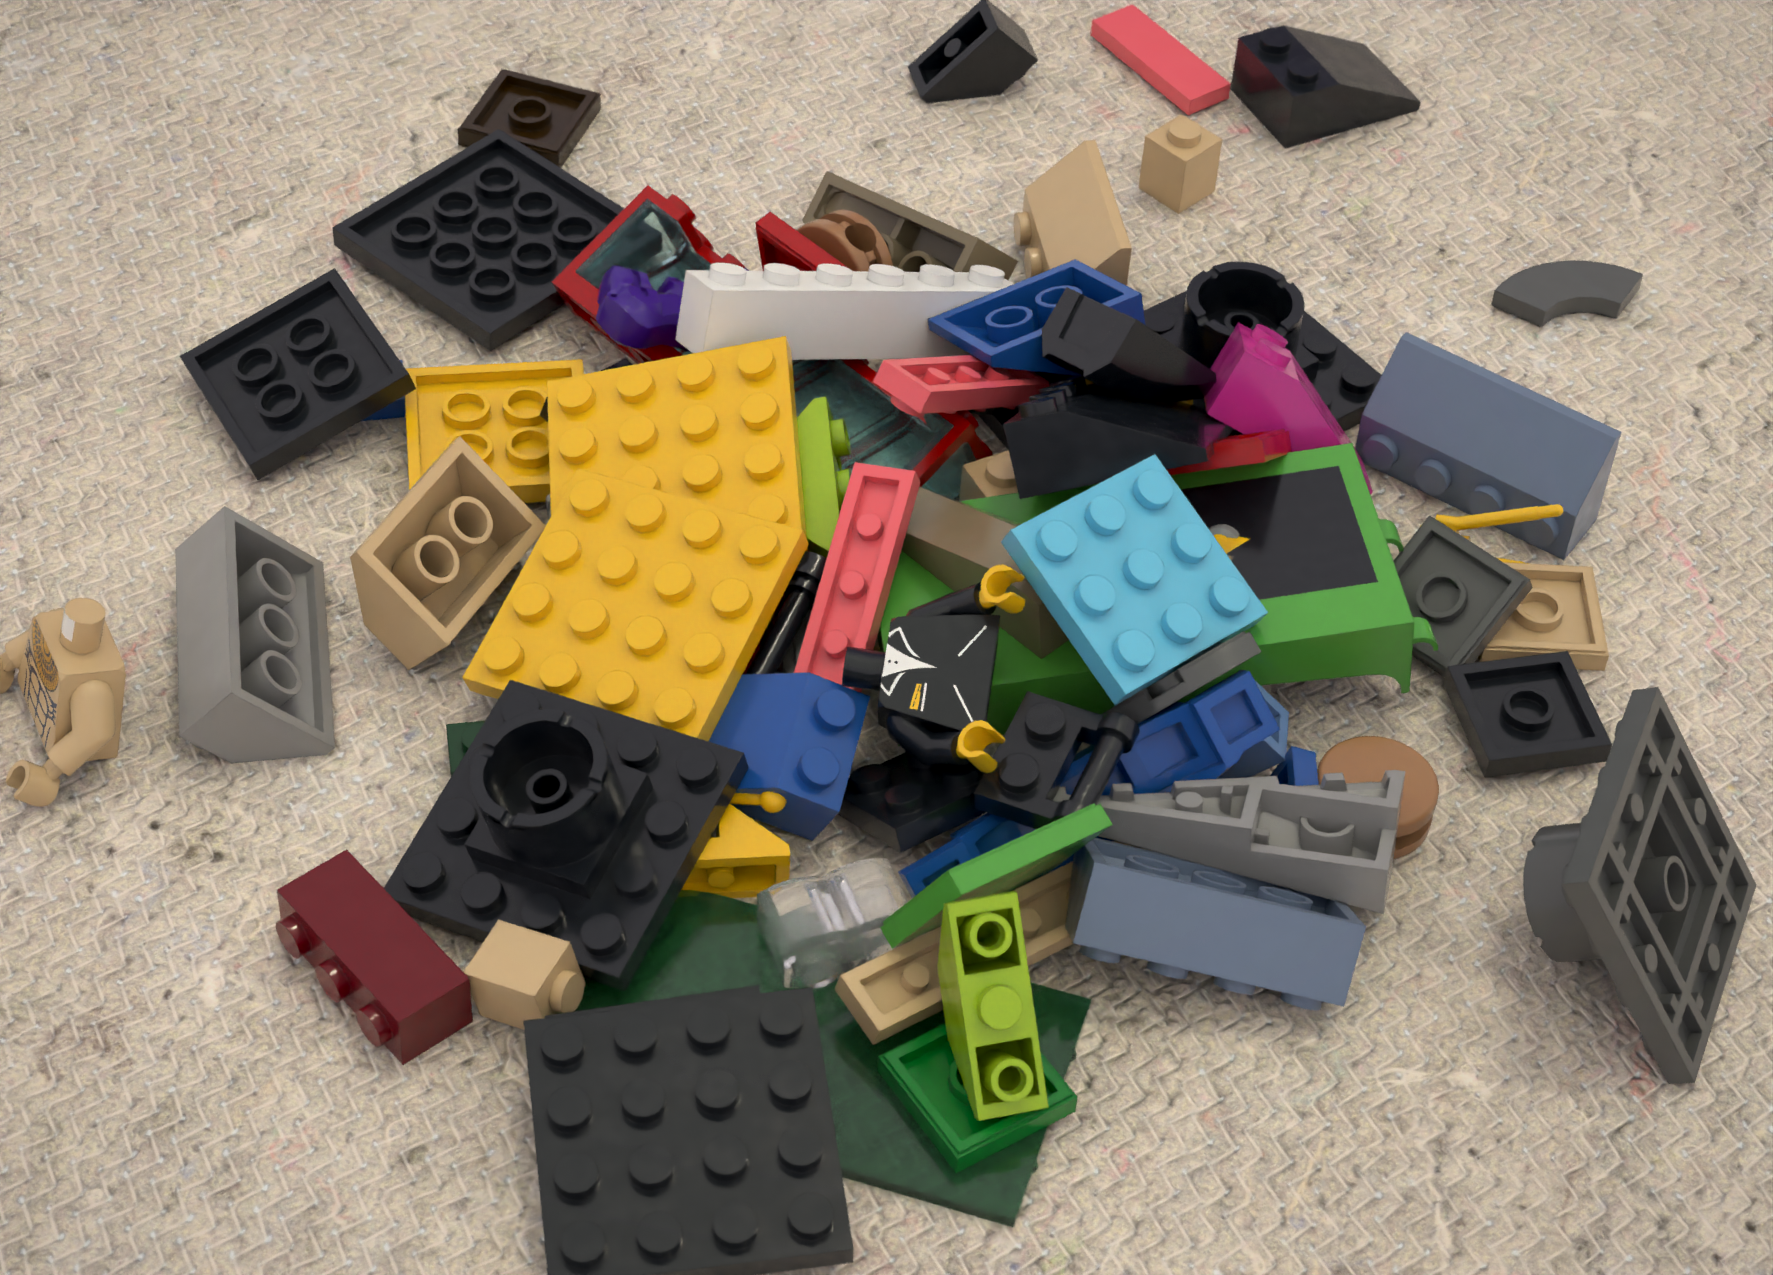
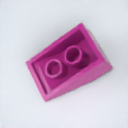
[1204,322,1373,495]

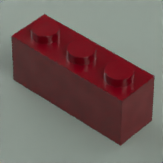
[276,849,473,1065]

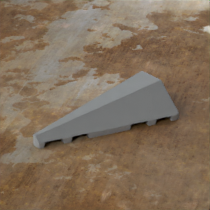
[1053,770,1405,914]

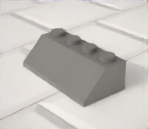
[175,506,335,763]

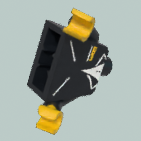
[842,565,1025,773]

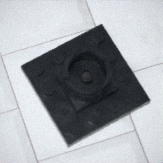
[1144,262,1381,436]
[384,680,749,991]

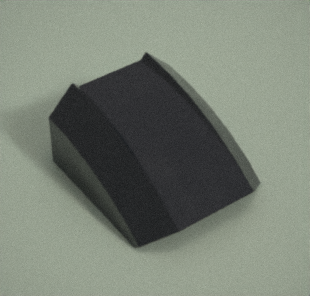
[1042,287,1216,402]

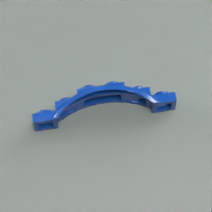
[898,670,1280,930]

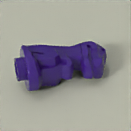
[596,265,749,353]

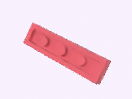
[873,355,1050,417]
[794,462,920,693]

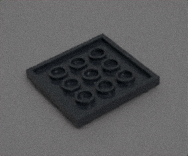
[332,129,655,351]
[523,987,854,1275]

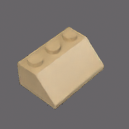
[1014,140,1132,286]
[350,436,546,670]

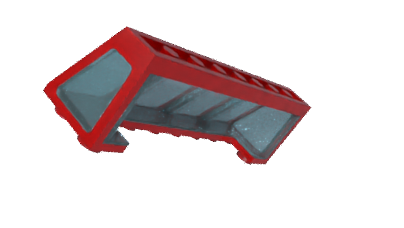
[552,185,993,501]

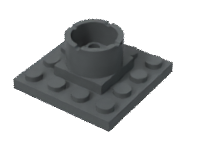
[1523,687,1756,1084]

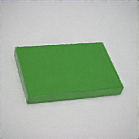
[880,803,1113,949]

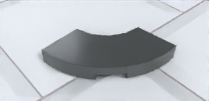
[1491,260,1643,327]
[1101,631,1261,724]

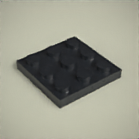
[180,268,416,480]

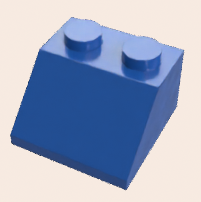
[708,672,870,841]

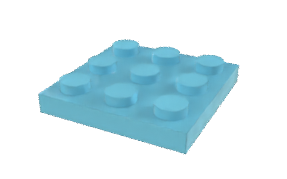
[1001,454,1268,705]

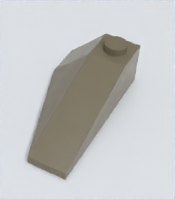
[802,171,1018,281]
[902,487,1069,659]

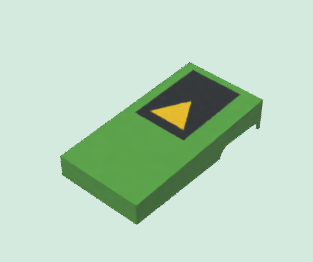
[877,443,1438,746]

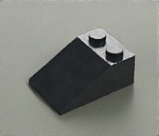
[1230,25,1421,149]

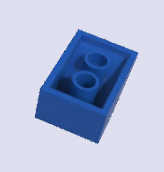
[927,259,1145,376]

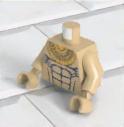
[0,598,126,807]

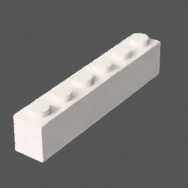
[675,263,1013,360]

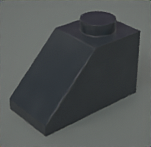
[908,0,1038,103]

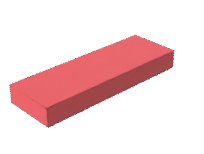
[1091,4,1231,115]

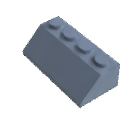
[1355,332,1622,560]
[1065,838,1366,1010]

